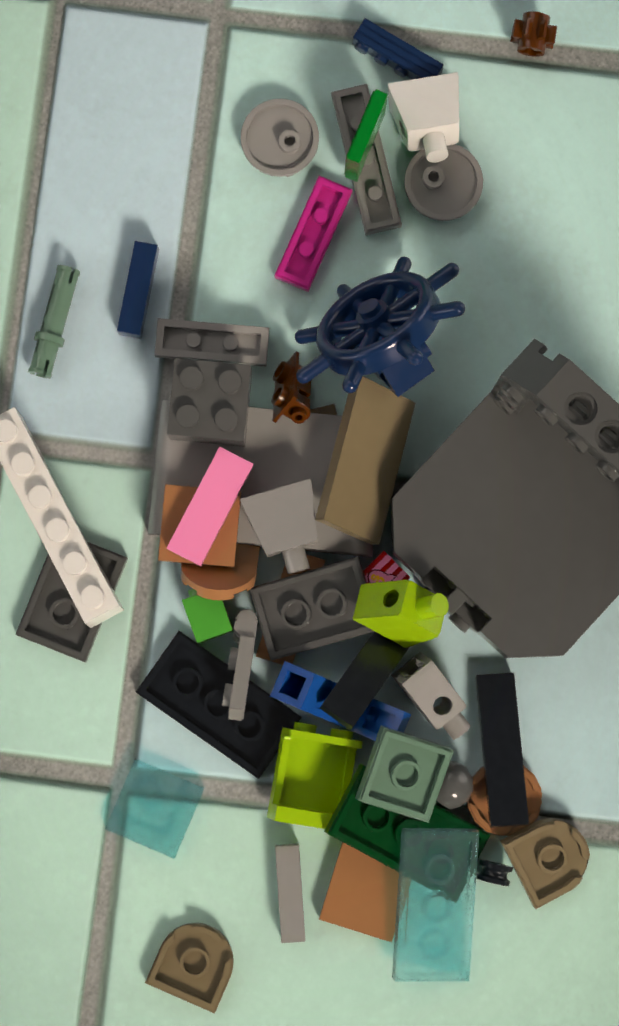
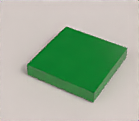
[344,89,388,182]

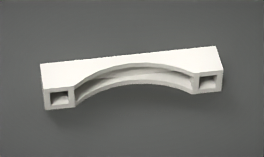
[0,407,124,628]

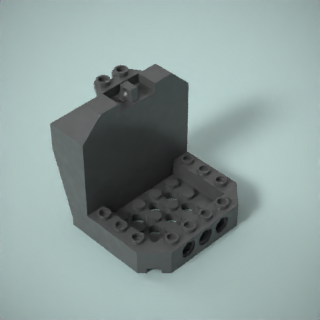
[389,339,619,658]

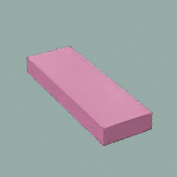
[166,446,254,566]

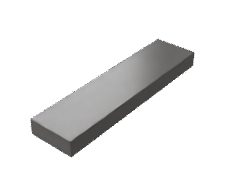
[331,84,402,236]

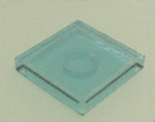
[105,759,205,859]

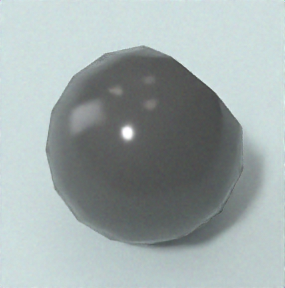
[437,761,473,809]

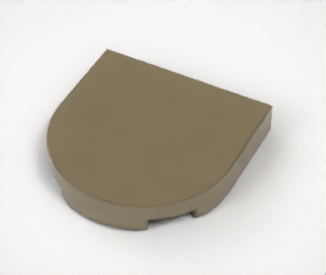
[500,818,590,909]
[145,923,234,1014]

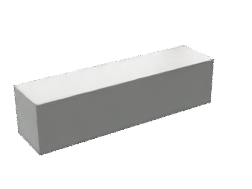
[275,843,305,943]

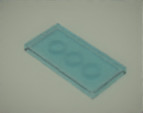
[392,828,480,982]

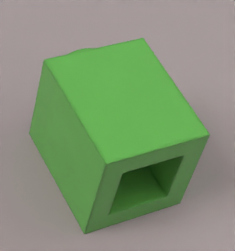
[182,589,234,644]

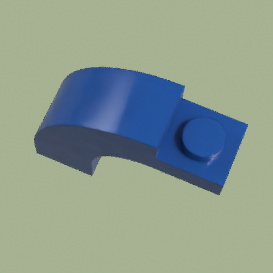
[270,661,411,741]

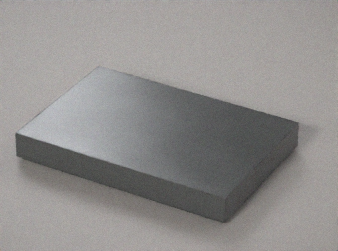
[15,542,128,662]
[250,556,375,661]

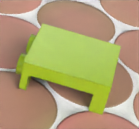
[267,722,363,829]

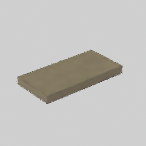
[315,376,416,545]

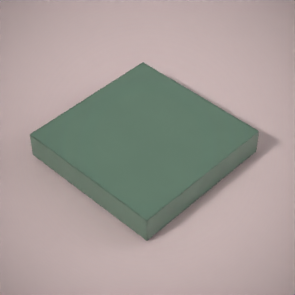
[355,725,454,823]

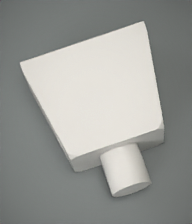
[388,72,459,163]

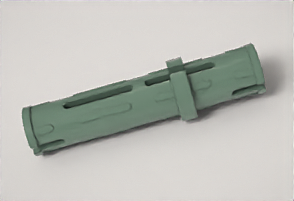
[28,265,80,379]

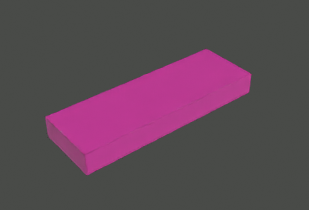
[274,175,353,292]

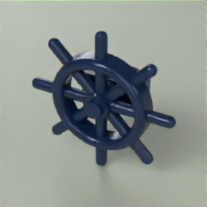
[295,256,465,397]

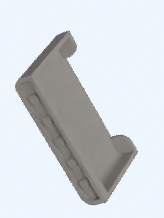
[148,394,373,557]

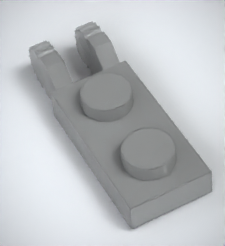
[222,609,258,721]

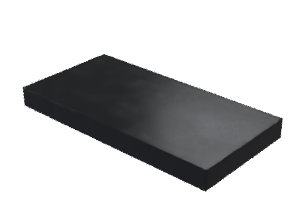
[136,631,302,779]

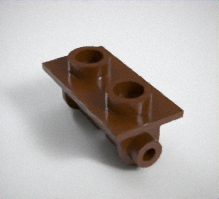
[271,351,312,424]

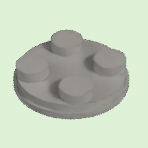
[241,99,319,177]
[405,144,483,221]

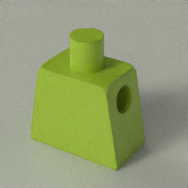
[353,580,449,648]

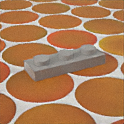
[154,318,269,367]

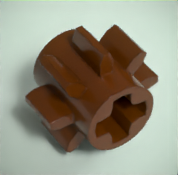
[510,11,557,57]

